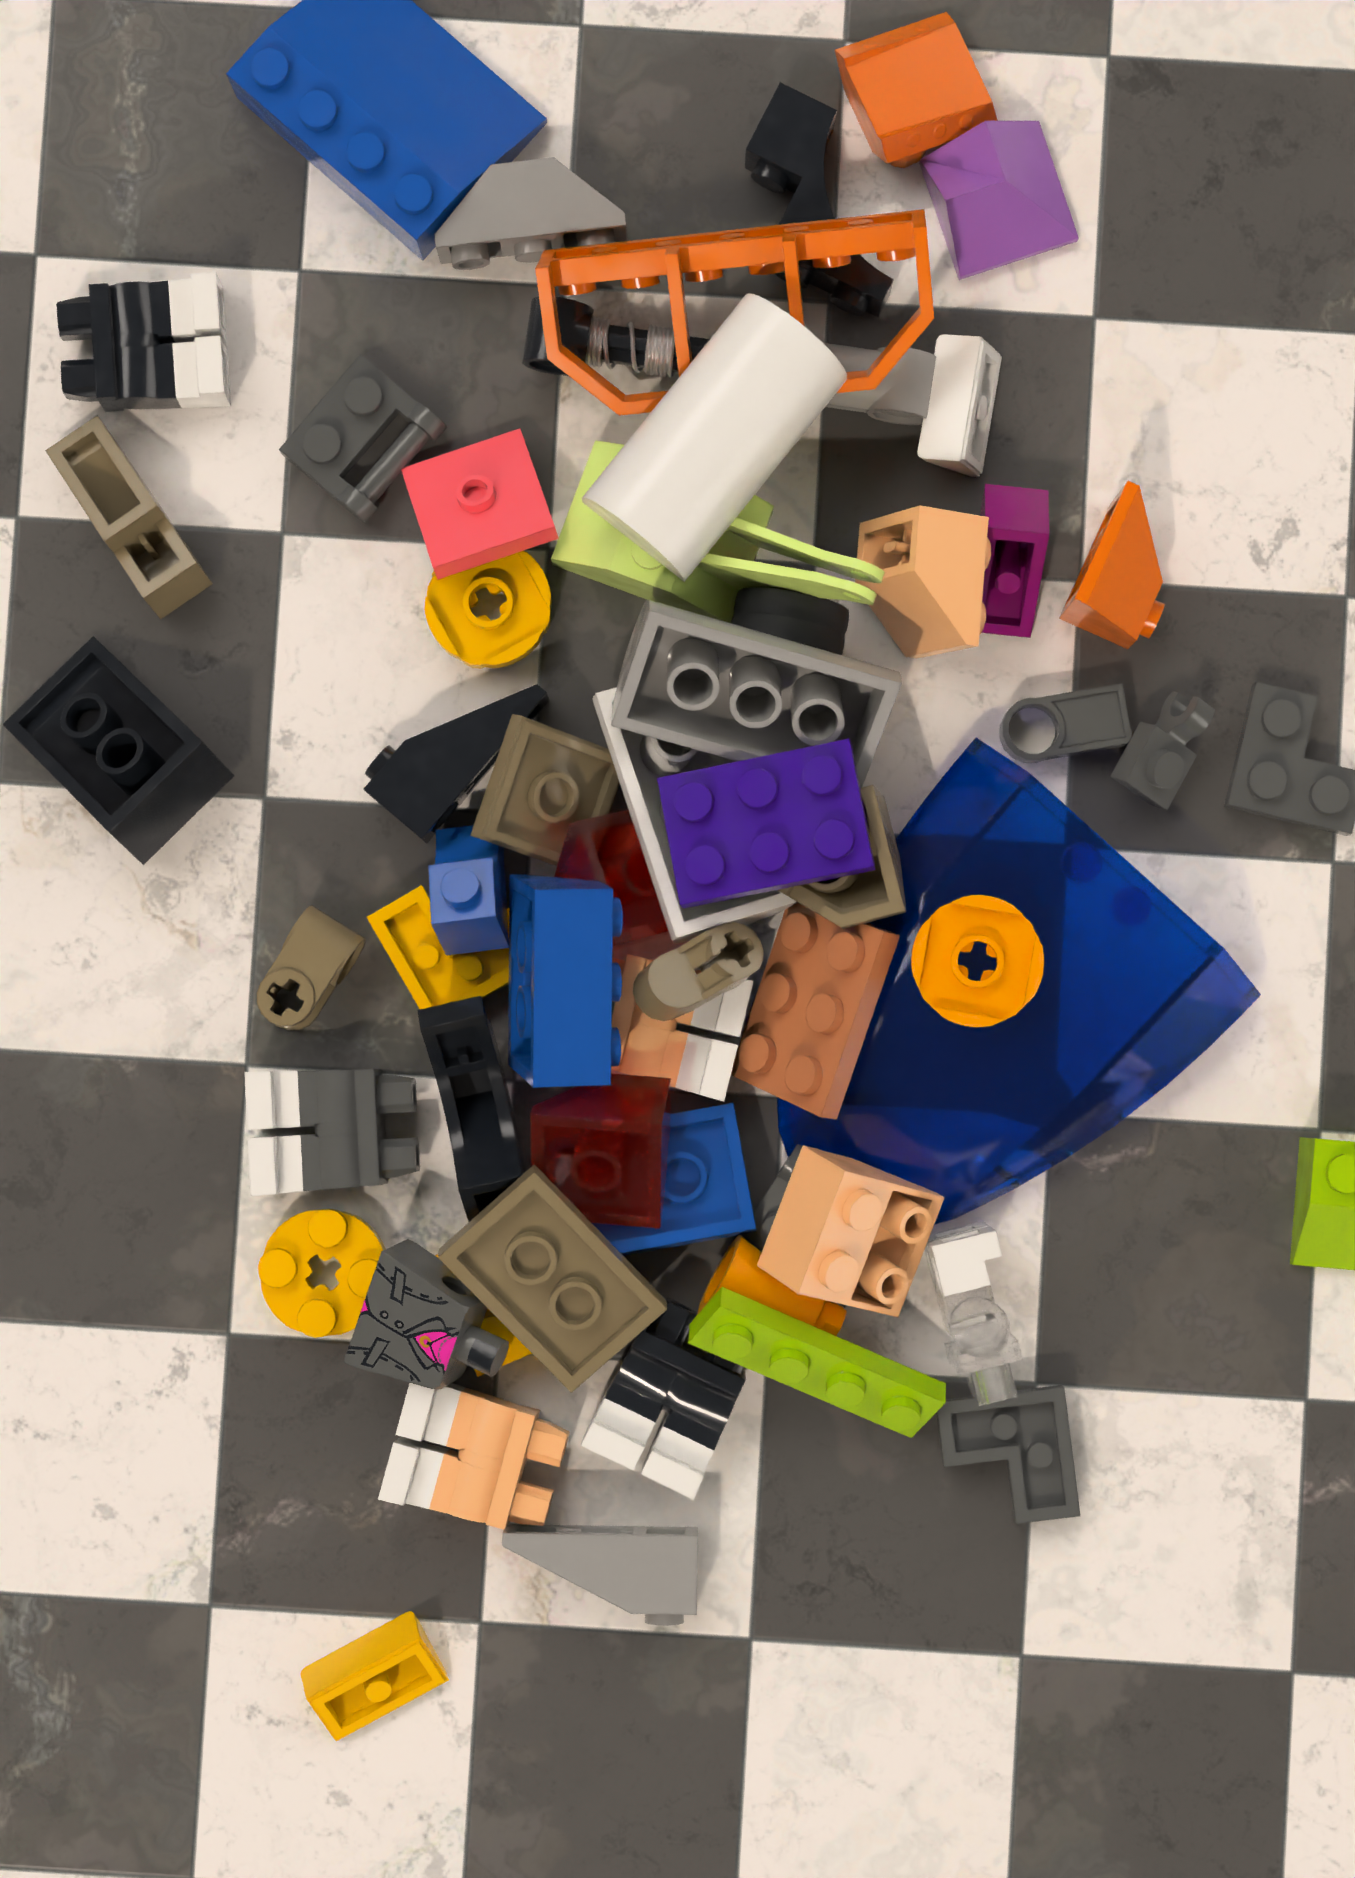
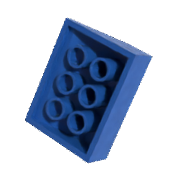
[226,0,547,261]

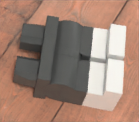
[244,1069,420,1196]

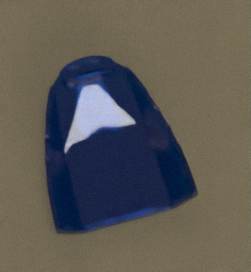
[777,737,1261,1225]

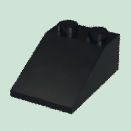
[3,636,235,865]

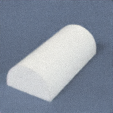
[582,293,847,582]
[592,687,796,944]

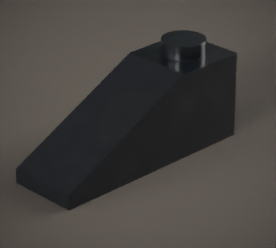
[363,684,549,844]

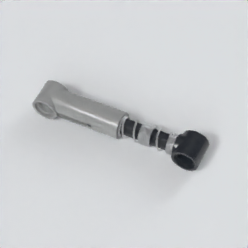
[522,297,936,425]

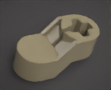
[633,922,764,1021]

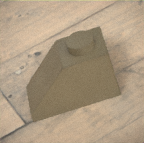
[778,785,907,929]

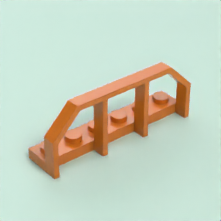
[535,209,934,416]

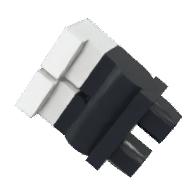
[56,271,231,412]
[581,1298,746,1500]

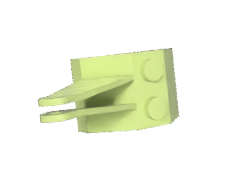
[551,440,885,623]

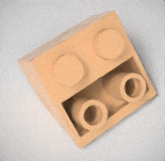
[855,505,991,659]
[757,1145,945,1317]

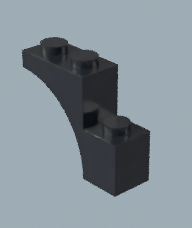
[745,82,894,317]

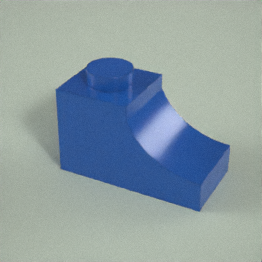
[428,825,509,956]

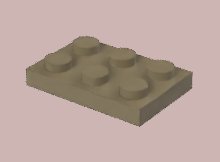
[438,1164,667,1393]

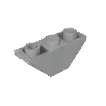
[435,157,627,270]

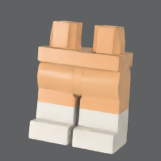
[611,954,754,1102]
[378,1383,570,1530]

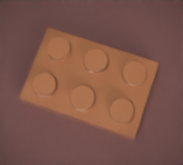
[731,901,900,1120]

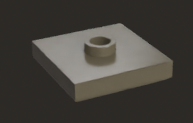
[470,714,620,876]

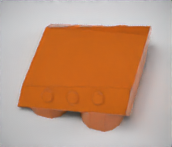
[835,12,998,168]

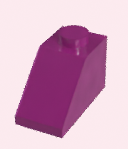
[980,484,1050,638]

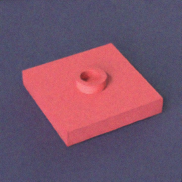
[401,428,559,580]

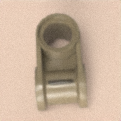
[257,905,366,1031]

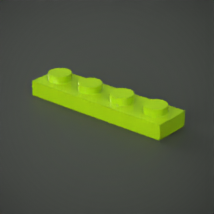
[688,1287,946,1438]

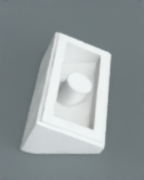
[917,334,1002,477]

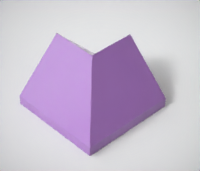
[919,121,1079,280]

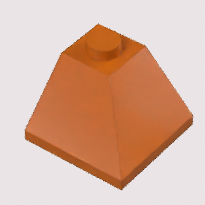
[1059,480,1165,649]

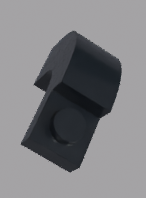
[417,996,526,1222]

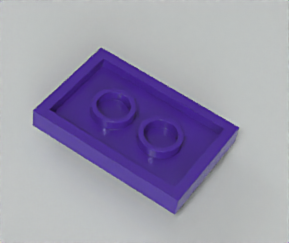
[657,739,876,908]

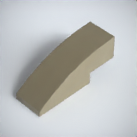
[45,415,213,619]

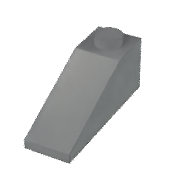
[502,1524,698,1626]

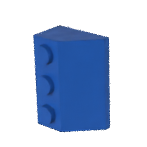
[508,874,623,1088]

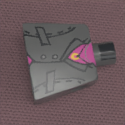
[344,1239,509,1389]

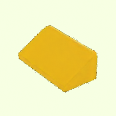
[301,1611,449,1741]

